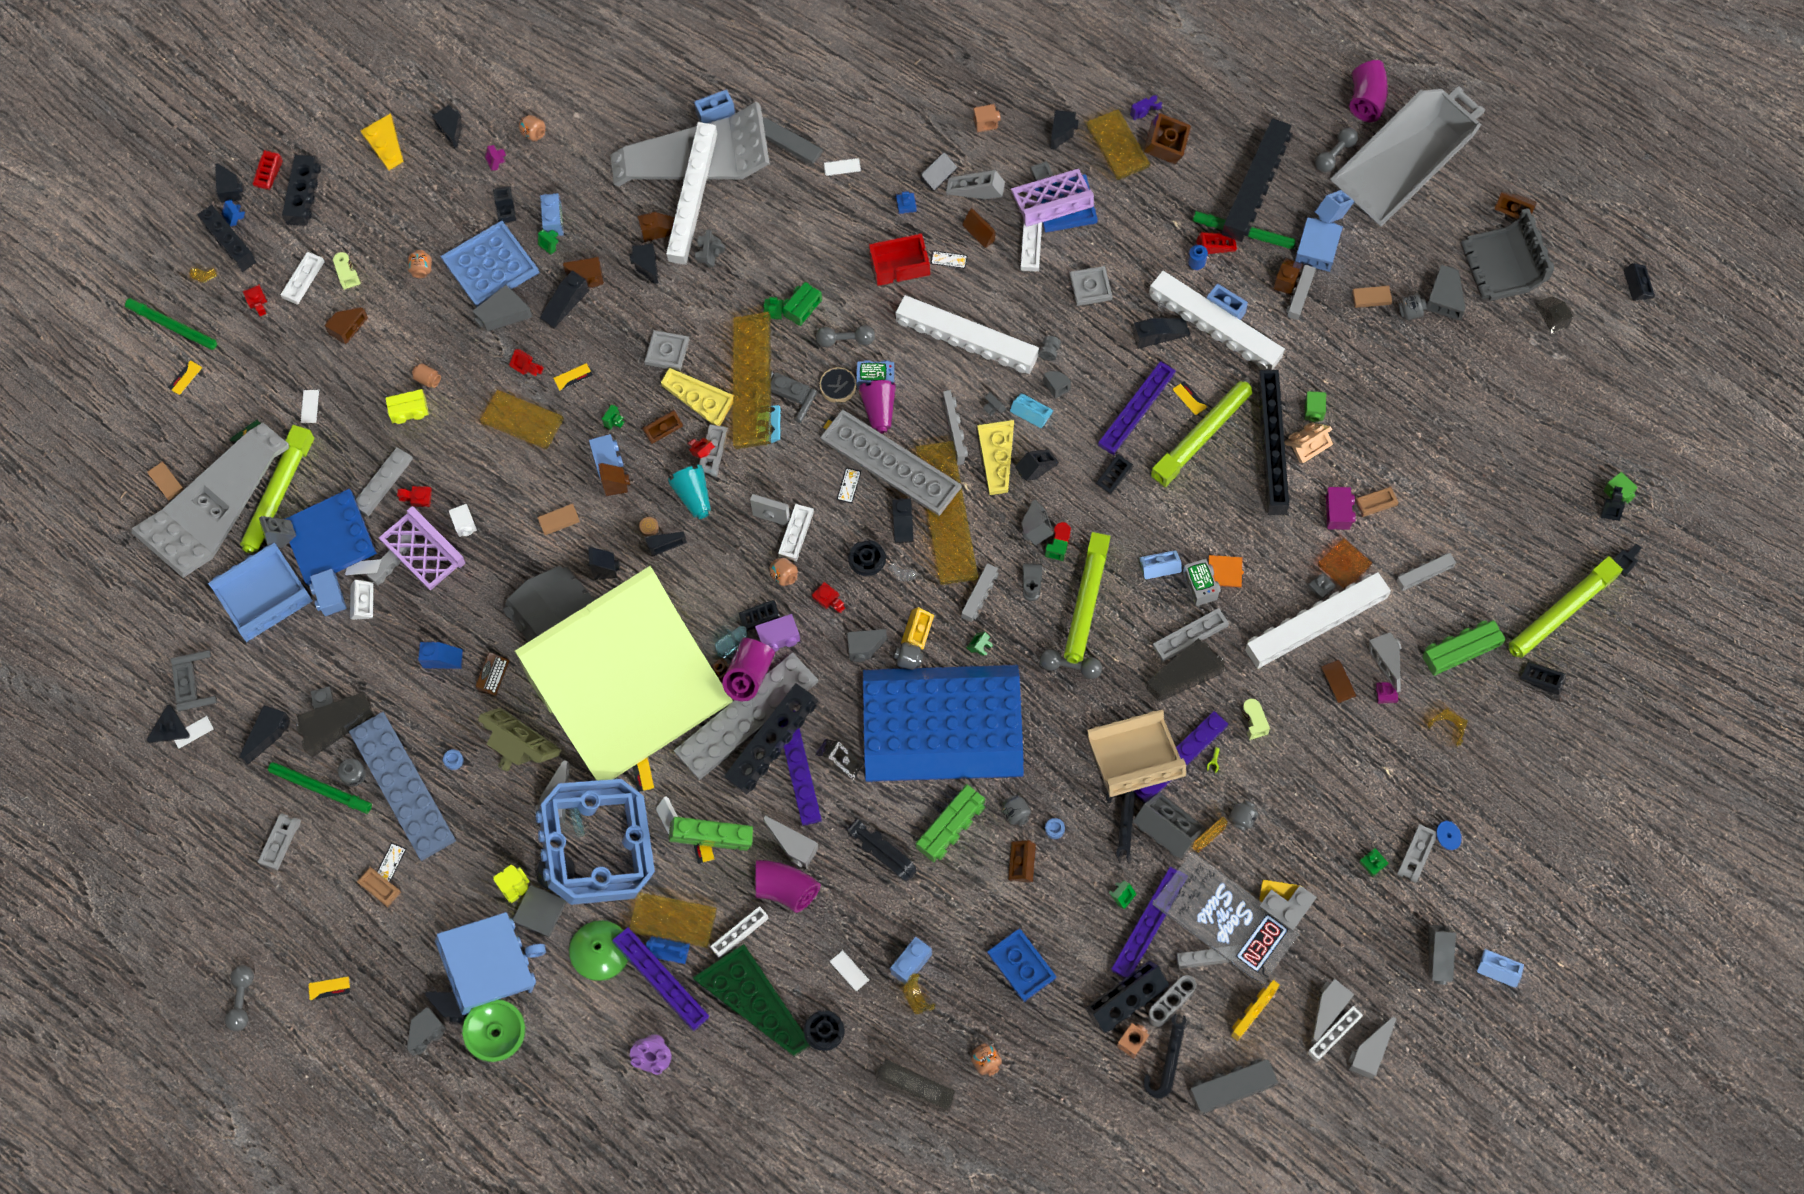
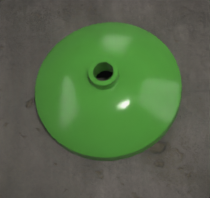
[569,920,628,981]
[463,999,525,1062]

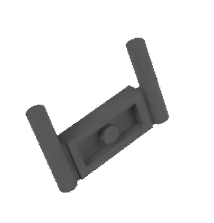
[752,371,818,423]
[171,650,217,712]

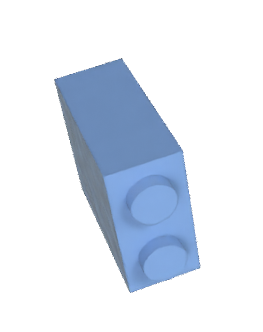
[1295,218,1343,272]

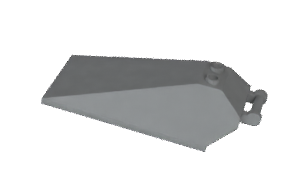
[1330,86,1485,227]

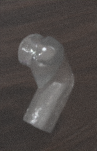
[888,562,917,581]

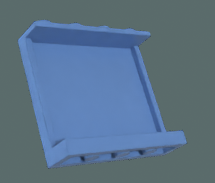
[208,542,313,642]
[435,912,536,1015]

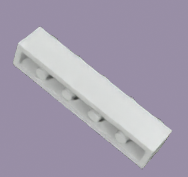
[710,906,769,959]
[1308,1006,1363,1062]

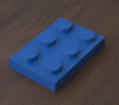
[987,928,1057,1002]

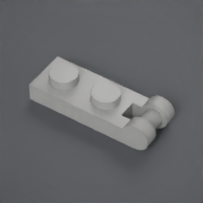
[699,424,728,477]
[257,813,301,871]
[1397,824,1437,883]

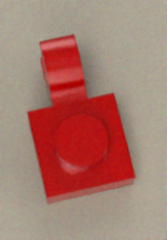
[243,285,267,316]
[509,349,544,376]
[687,438,715,459]
[397,486,432,507]
[812,582,845,613]

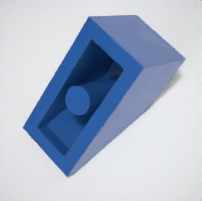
[418,642,463,669]

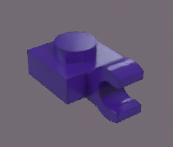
[1130,95,1162,120]

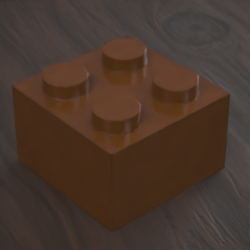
[1143,113,1191,164]

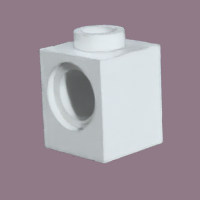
[449,504,477,537]

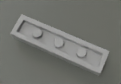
[943,390,968,465]
[356,447,413,517]
[1152,608,1229,662]

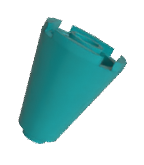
[668,465,711,519]

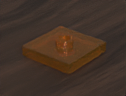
[1318,538,1372,589]

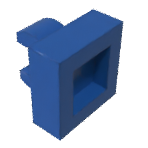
[896,191,917,214]
[221,200,245,226]

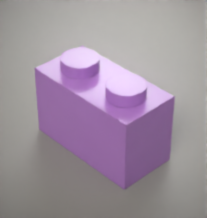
[755,614,800,652]

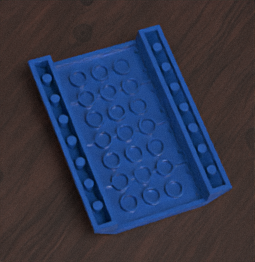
[863,665,1024,782]

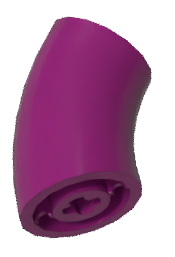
[1349,60,1388,123]
[722,638,775,702]
[756,860,821,913]

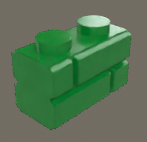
[782,282,822,326]

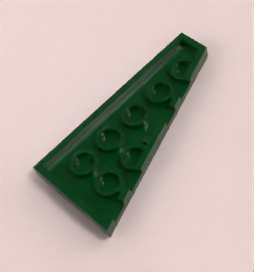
[693,944,810,1057]

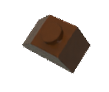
[1494,192,1537,219]
[638,212,675,242]
[563,257,604,287]
[1274,258,1303,295]
[325,307,368,345]
[598,463,631,496]

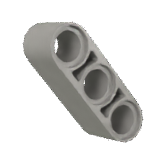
[1148,975,1196,1027]

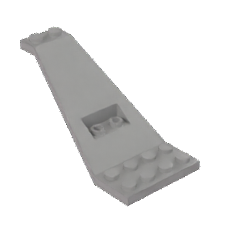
[610,102,770,187]
[132,423,289,578]

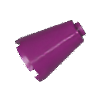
[859,380,896,434]

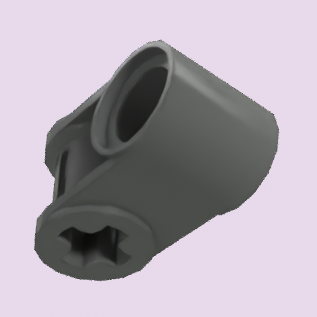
[1022,563,1042,601]

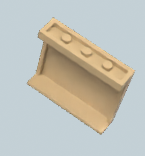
[1088,709,1186,797]

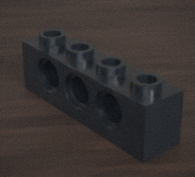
[282,155,321,226]
[197,204,257,272]
[1085,960,1169,1034]

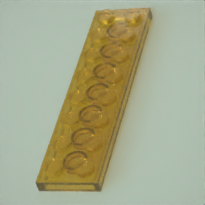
[733,312,771,449]
[916,441,978,585]

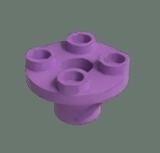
[630,1034,672,1075]

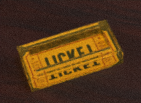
[1192,817,1228,852]

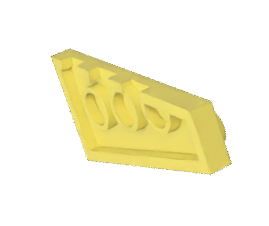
[661,368,735,426]
[977,420,1014,495]

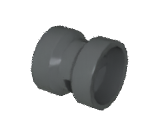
[1038,336,1061,361]

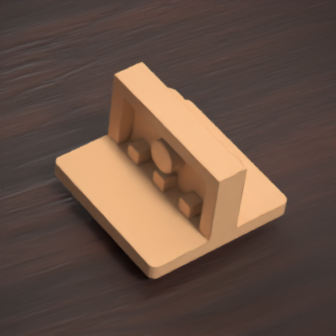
[1284,422,1333,463]

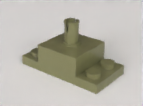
[477,708,562,771]

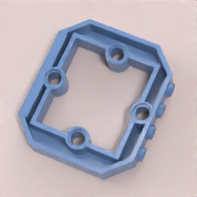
[536,779,655,905]

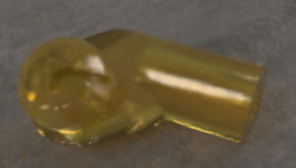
[189,267,218,282]

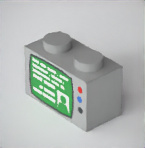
[1183,559,1221,606]

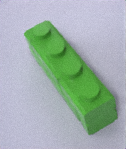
[1422,620,1505,676]
[915,784,985,862]
[669,817,753,851]

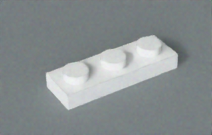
[1021,222,1042,271]
[281,252,325,305]
[778,504,814,562]

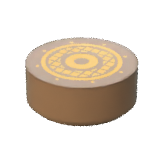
[639,517,659,537]

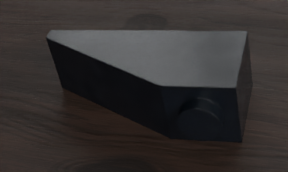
[540,270,589,328]
[1132,318,1191,349]
[239,705,290,765]

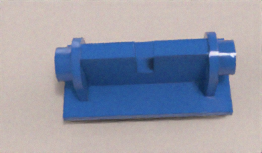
[646,937,690,964]

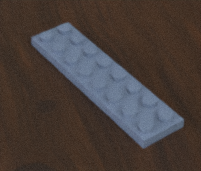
[349,712,456,861]

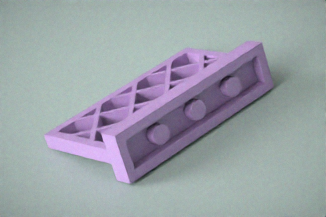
[1011,169,1094,227]
[379,506,465,590]

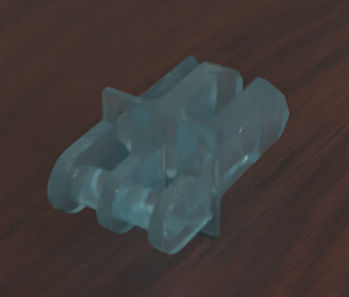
[715,626,748,658]

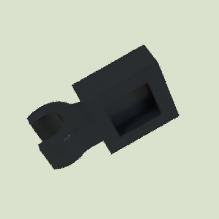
[1600,486,1625,521]
[1614,544,1642,577]

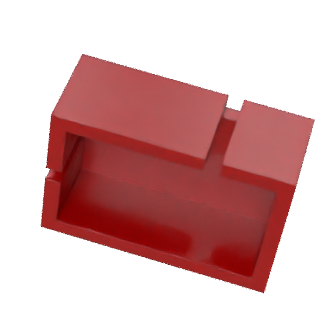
[869,233,930,286]

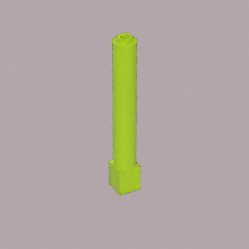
[1151,381,1252,488]
[240,425,314,554]
[1064,532,1111,664]
[1509,556,1623,658]

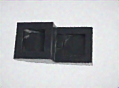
[493,186,517,223]

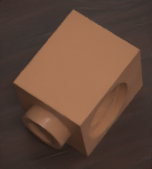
[973,104,1001,132]
[1117,1023,1149,1059]

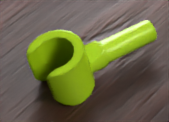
[1206,747,1220,774]

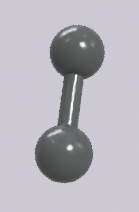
[1315,127,1358,173]
[816,325,875,347]
[1040,649,1102,679]
[225,965,254,1031]

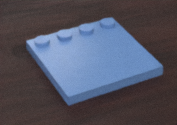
[441,221,539,308]

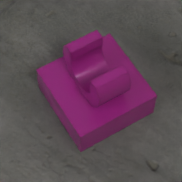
[485,145,506,171]
[1375,682,1398,704]

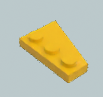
[361,113,404,171]
[1231,980,1280,1041]

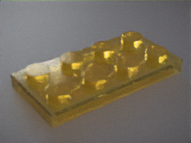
[1087,109,1150,180]
[480,390,564,449]
[629,892,717,948]

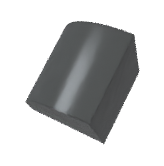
[1043,371,1071,399]

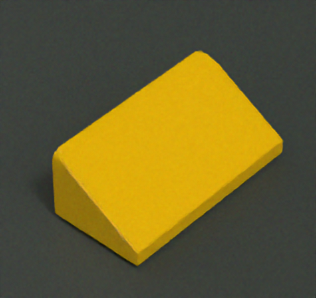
[901,607,934,650]
[1259,880,1303,903]

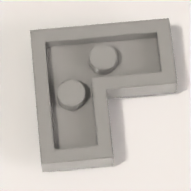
[1259,886,1317,930]

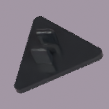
[147,705,190,743]

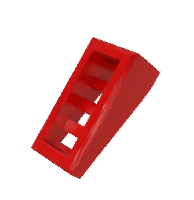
[253,150,283,190]
[1196,232,1237,254]

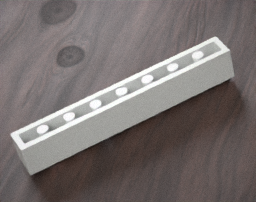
[666,122,717,265]
[1149,271,1285,370]
[896,295,1039,374]
[1245,572,1391,669]

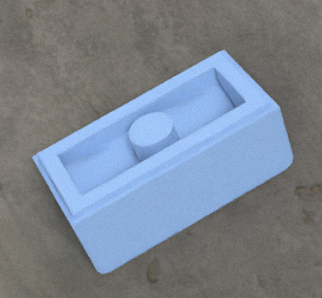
[1139,550,1182,579]
[1477,949,1524,987]

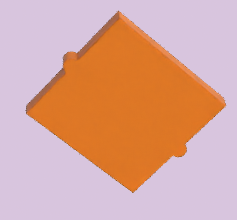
[1208,555,1244,587]

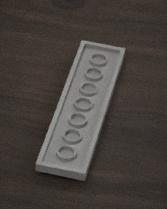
[820,409,962,516]
[674,653,818,781]

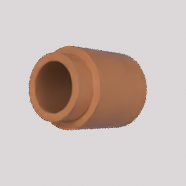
[412,364,441,388]

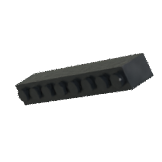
[1222,118,1293,242]
[1257,370,1289,515]

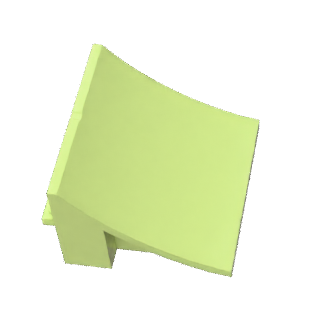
[515,566,733,781]

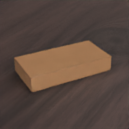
[1352,286,1392,308]
[147,462,184,501]
[1355,487,1398,517]
[538,504,580,535]
[357,867,401,907]

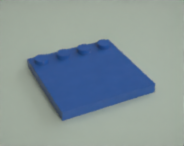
[286,488,377,586]

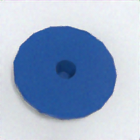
[1436,821,1462,850]

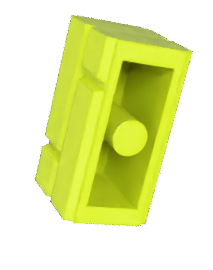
[386,389,429,424]
[493,865,530,903]

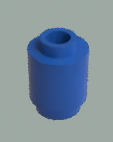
[1188,245,1208,270]

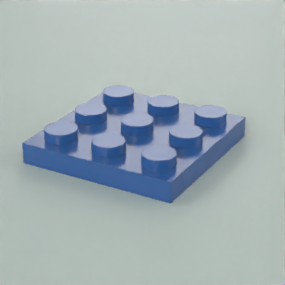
[1035,174,1098,233]

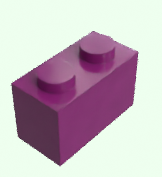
[1325,487,1356,530]

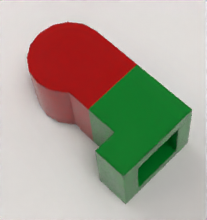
[1045,522,1071,562]

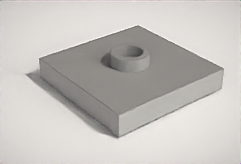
[1069,266,1113,306]
[645,330,690,371]
[750,494,790,526]

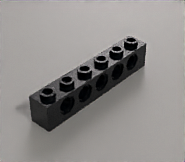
[724,683,818,795]

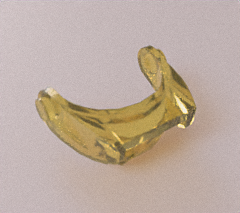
[1427,708,1468,746]
[903,973,936,1014]

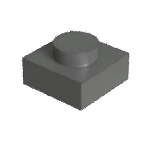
[1030,161,1054,181]
[311,686,335,711]

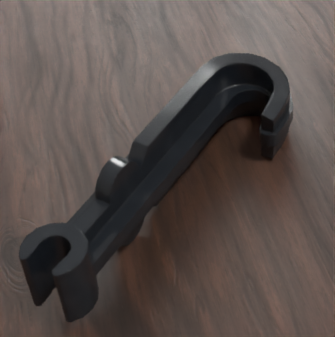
[1106,791,1135,864]
[846,819,917,883]
[1144,1014,1188,1099]

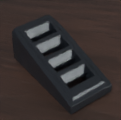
[1095,454,1134,495]
[645,532,687,556]
[739,600,780,631]
[1521,662,1566,695]

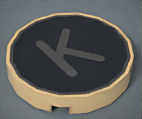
[819,367,856,403]

